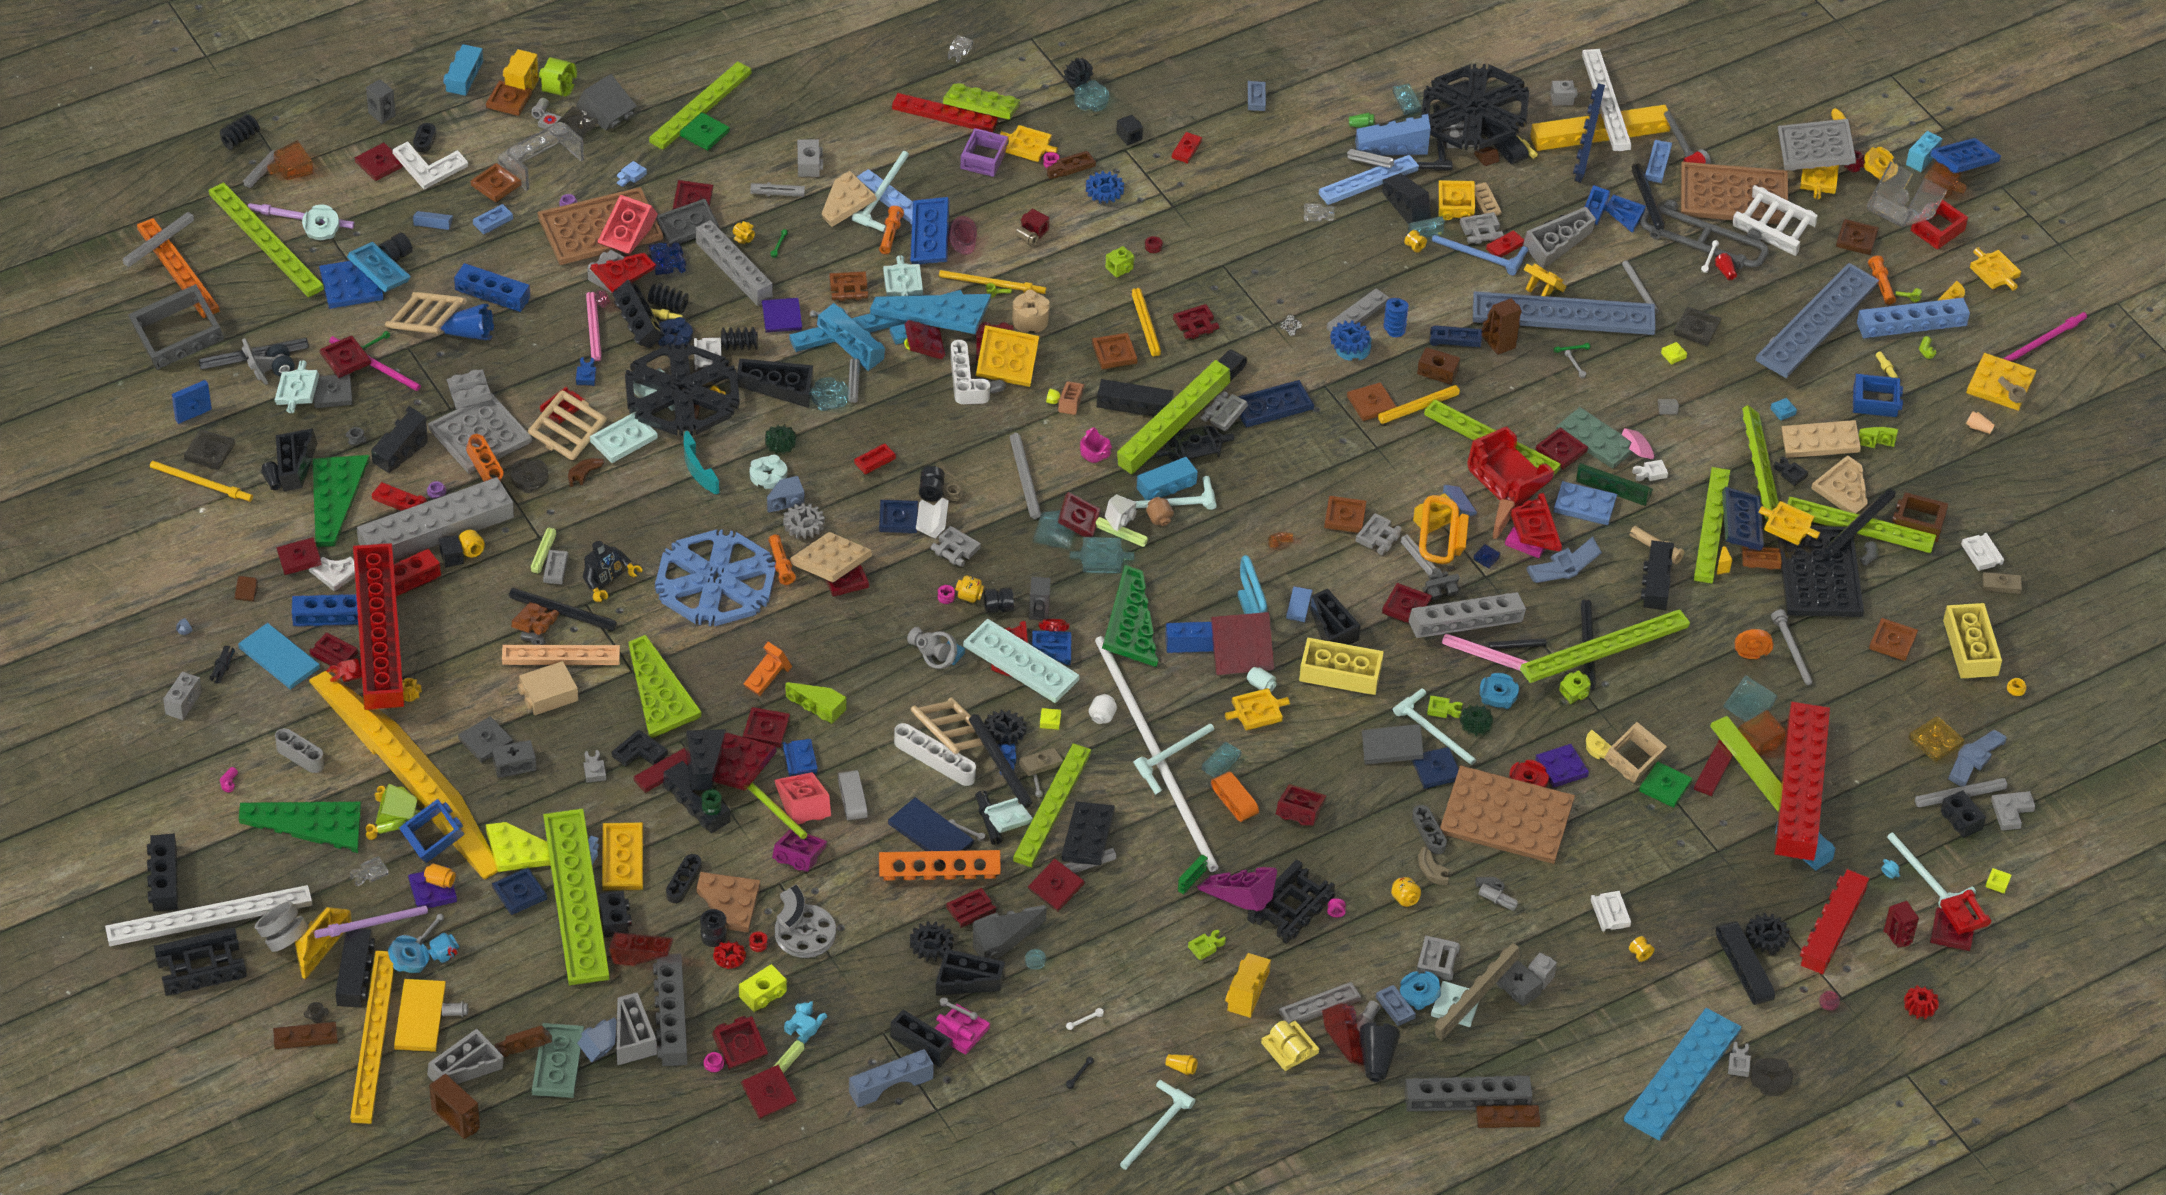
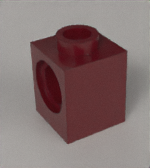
[1021,208,1050,239]

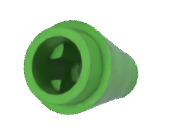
[1349,112,1375,128]

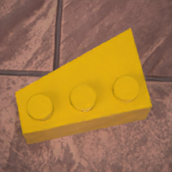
[1225,953,1271,1018]

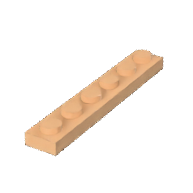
[502,645,620,665]

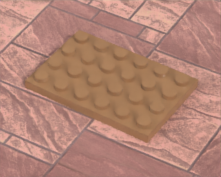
[1681,162,1788,224]
[538,187,663,265]
[1440,765,1575,864]

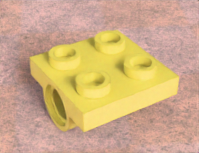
[1261,1021,1319,1071]

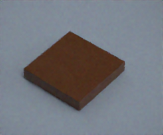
[1836,219,1879,256]

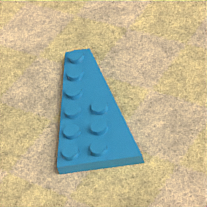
[870,294,991,334]

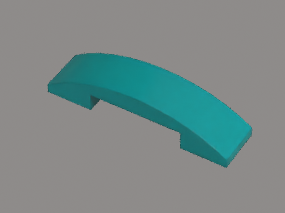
[684,431,719,494]

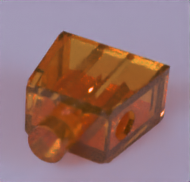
[267,140,313,180]
[1921,161,1967,199]

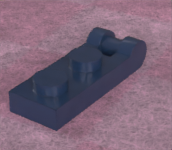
[1430,325,1482,347]

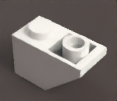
[1105,494,1137,531]

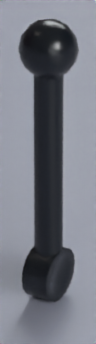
[1066,1057,1094,1089]

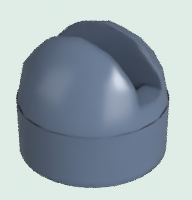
[176,618,193,635]

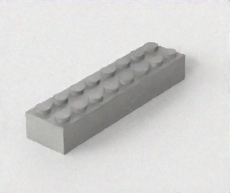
[357,477,514,561]

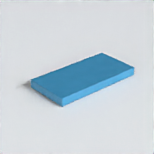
[238,623,320,690]

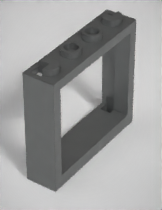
[128,284,224,370]

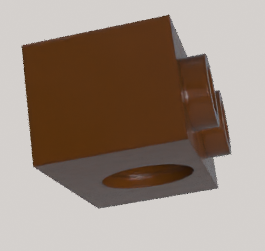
[1417,347,1460,385]

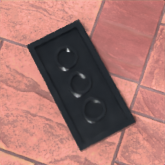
[1061,801,1115,866]

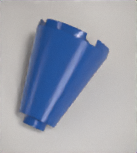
[441,304,494,341]

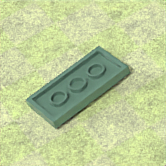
[1556,407,1633,469]
[532,1023,584,1098]

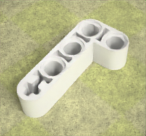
[951,340,990,404]

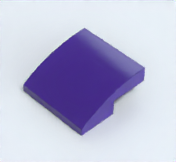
[762,298,802,333]

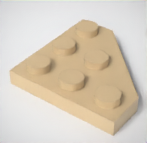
[822,171,877,227]
[1811,455,1868,515]

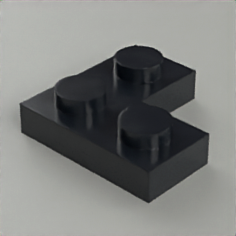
[611,730,668,767]

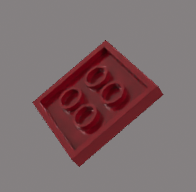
[1211,612,1274,675]
[714,733,777,791]

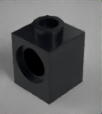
[439,535,464,568]

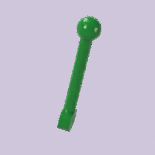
[770,229,788,258]
[361,331,390,351]
[1553,343,1591,353]

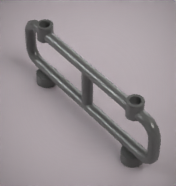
[1640,200,1769,269]

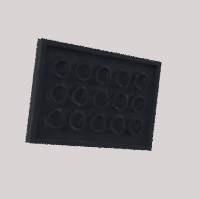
[1777,526,1864,617]

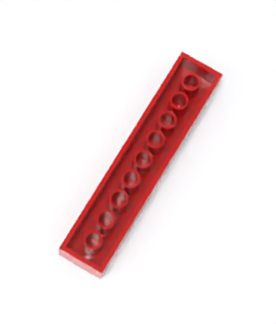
[353,543,404,710]
[1774,702,1830,861]

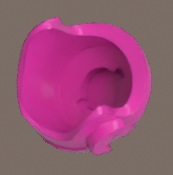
[1080,427,1112,463]

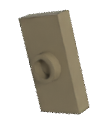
[1982,572,2022,594]
[1019,748,1063,776]

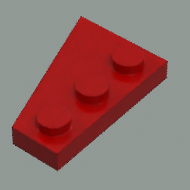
[590,253,656,293]

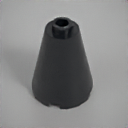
[1359,1022,1400,1082]

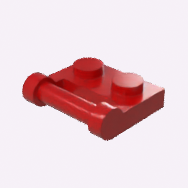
[1940,889,1992,935]

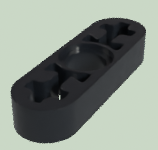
[666,854,702,903]

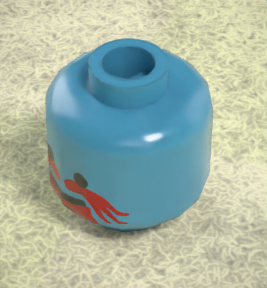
[428,933,459,963]

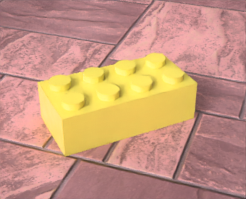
[1943,603,2002,678]
[1299,638,1384,695]

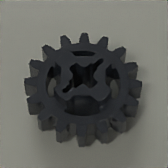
[984,709,1027,745]
[1745,913,1790,953]
[910,921,954,962]

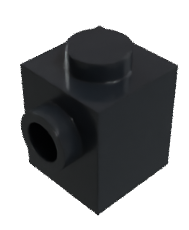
[1116,114,1143,146]

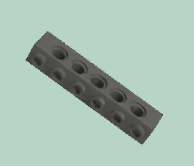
[653,953,687,1066]
[1404,1075,1532,1112]

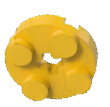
[1864,147,1897,182]

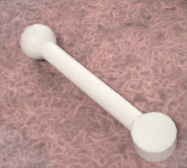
[1701,240,1719,273]
[1066,1008,1104,1030]

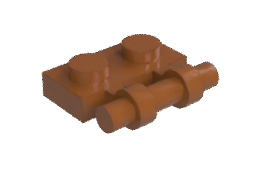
[829,271,868,302]
[511,602,559,635]

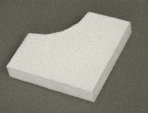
[309,557,355,592]

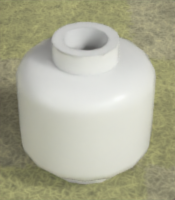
[1089,694,1117,724]

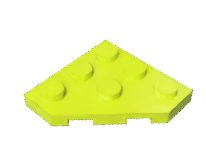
[486,822,551,872]

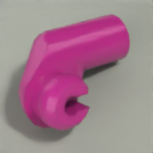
[220,767,238,793]

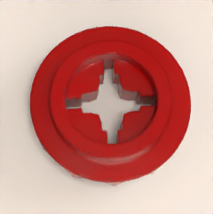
[1039,619,1070,632]
[713,940,746,969]

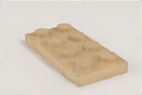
[1781,420,1860,458]

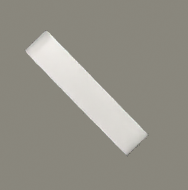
[894,723,976,786]

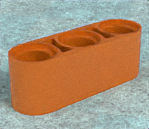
[466,434,504,482]
[1211,771,1259,822]

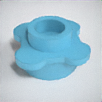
[1881,859,1900,879]

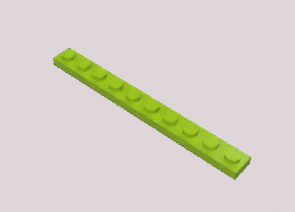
[208,182,324,297]
[1520,609,1690,683]

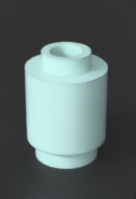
[1247,667,1277,692]

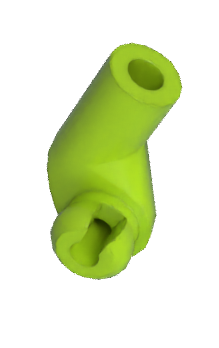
[1919,336,1936,359]

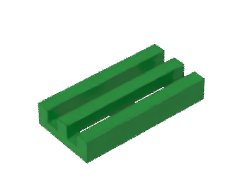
[1178,854,1208,895]

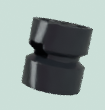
[378,232,413,262]
[919,466,945,502]
[984,587,1014,614]
[700,909,727,947]

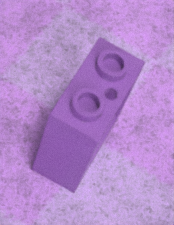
[960,128,1008,177]

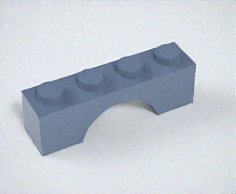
[849,1049,934,1108]

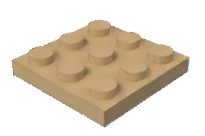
[790,532,872,582]

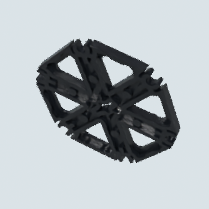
[1421,64,1530,150]
[625,343,740,436]

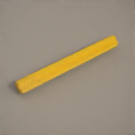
[1132,288,1161,357]
[1378,385,1460,424]

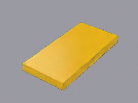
[602,822,643,891]
[394,979,446,1052]

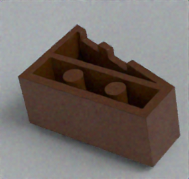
[1481,298,1522,355]

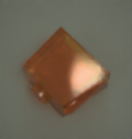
[1738,710,1785,757]

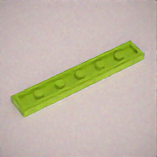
[1710,716,1781,812]

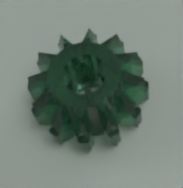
[765,424,796,455]
[1460,704,1493,736]

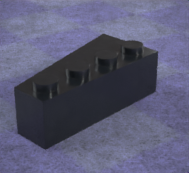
[737,358,813,408]

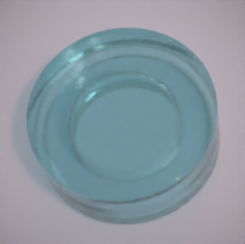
[1025,949,1046,969]

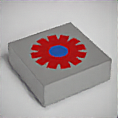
[538,111,562,132]

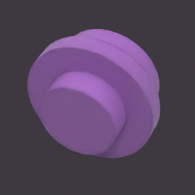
[559,194,577,206]
[427,481,446,499]

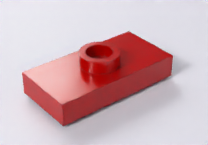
[1172,132,1202,164]
[1486,230,1524,258]
[854,443,896,475]

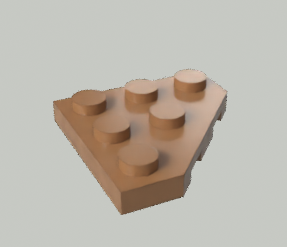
[697,872,760,933]

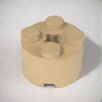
[1012,290,1050,333]

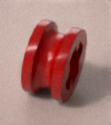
[749,931,768,952]

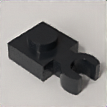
[1774,456,1808,486]

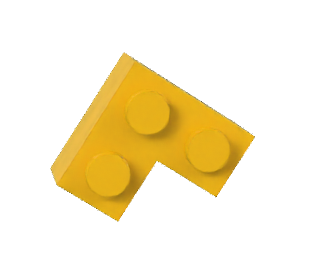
[503,49,539,91]

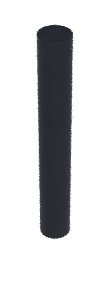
[1488,638,1547,649]

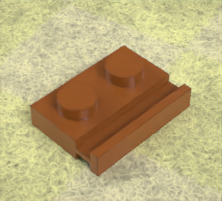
[1741,546,1782,570]

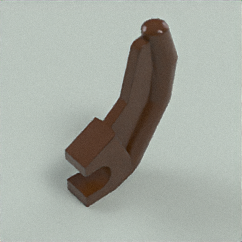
[568,458,604,487]

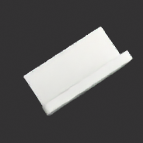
[916,498,949,538]

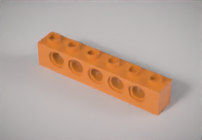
[879,850,1000,881]

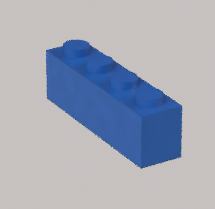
[1165,622,1214,653]

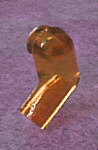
[1268,532,1293,547]

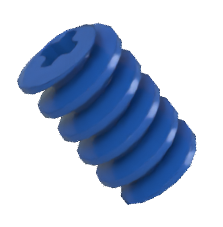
[1383,298,1409,337]

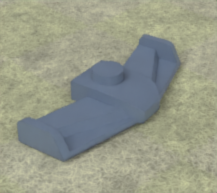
[1526,537,1602,583]
[1948,730,2007,787]

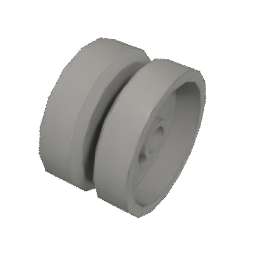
[255,901,309,952]

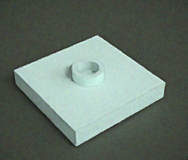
[1431,981,1479,1027]

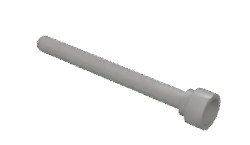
[1771,609,1812,686]

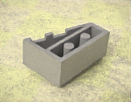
[617,992,657,1065]
[427,1029,504,1084]

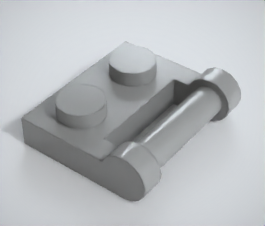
[1417,936,1460,981]

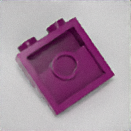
[772,829,827,872]

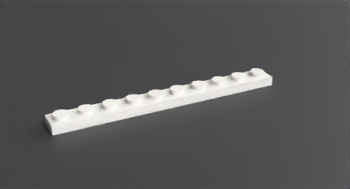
[1582,49,1631,151]
[105,885,312,946]

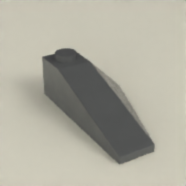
[973,905,1047,960]

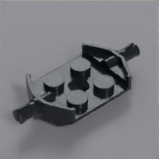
[1155,425,1234,461]

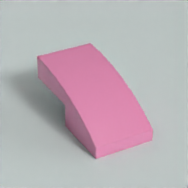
[1622,428,1654,460]

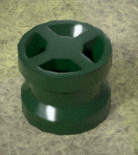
[702,790,722,815]

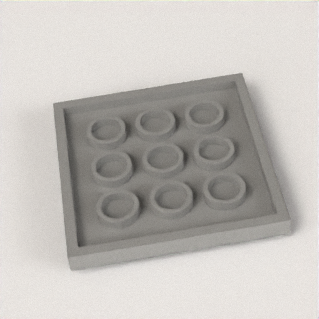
[1778,119,1856,171]
[428,393,532,474]

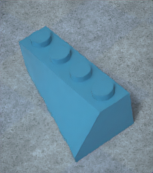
[817,303,885,371]

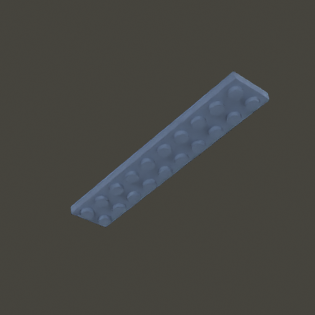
[1755,263,1879,378]
[1473,291,1655,335]

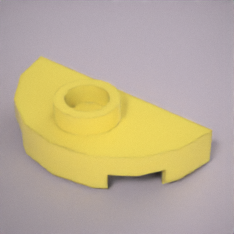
[1586,730,1611,759]

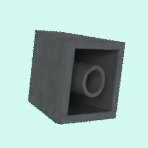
[576,74,637,130]

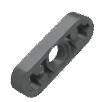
[1412,805,1447,854]

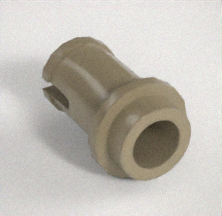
[1015,226,1039,245]

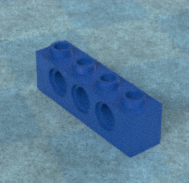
[454,263,530,312]
[292,594,358,626]

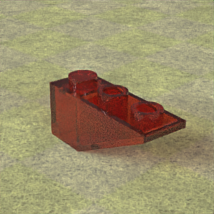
[609,932,673,965]
[1322,1003,1364,1066]

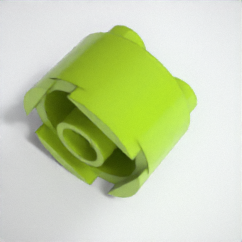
[539,57,577,96]

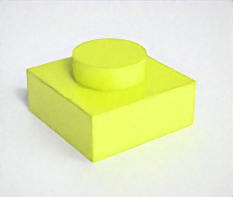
[1661,342,1687,365]
[1040,708,1061,730]
[1986,868,2011,894]

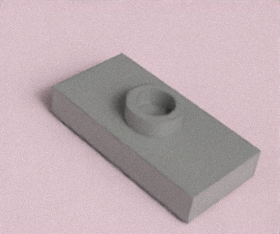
[543,550,569,584]

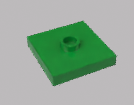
[680,112,730,151]
[1639,762,1693,808]

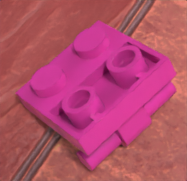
[935,1004,990,1055]

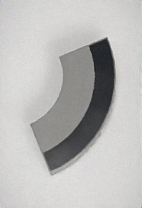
[777,884,805,933]

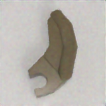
[1418,847,1449,885]

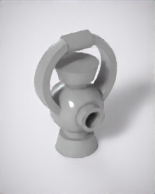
[907,627,957,669]

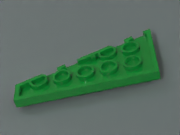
[312,455,370,547]
[1101,565,1158,667]
[239,802,361,853]

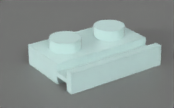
[984,798,1033,833]

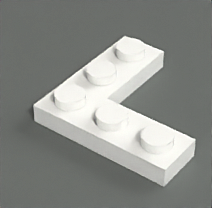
[393,142,468,189]

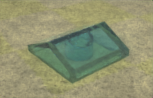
[1033,510,1075,550]
[1723,675,1778,727]

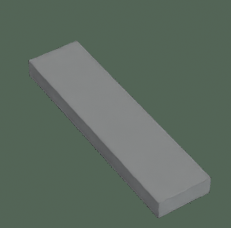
[1279,982,1361,1024]

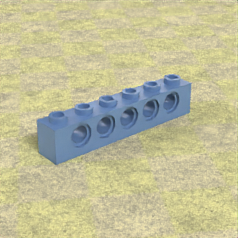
[1857,298,1970,338]

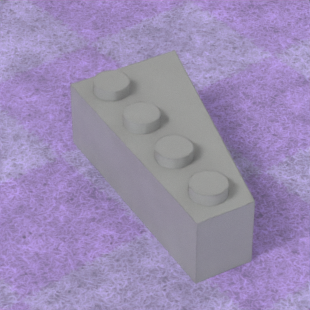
[1523,207,1596,269]

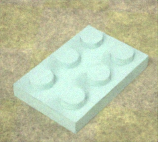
[590,412,658,463]

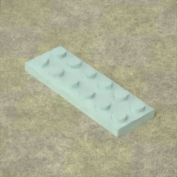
[963,619,1080,703]

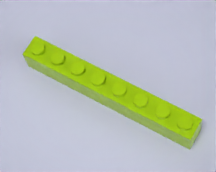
[1117,360,1230,474]

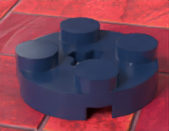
[658,317,693,350]

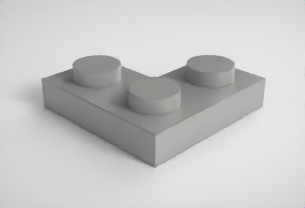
[1991,791,2035,831]

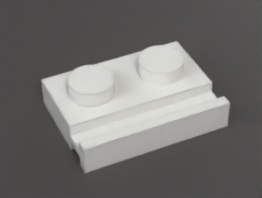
[694,338,721,370]
[1961,533,2004,571]
[1591,891,1631,932]

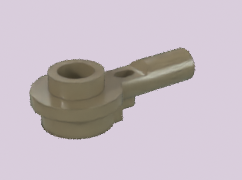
[1998,376,2027,403]

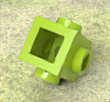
[1105,246,1134,278]
[1559,670,1591,704]

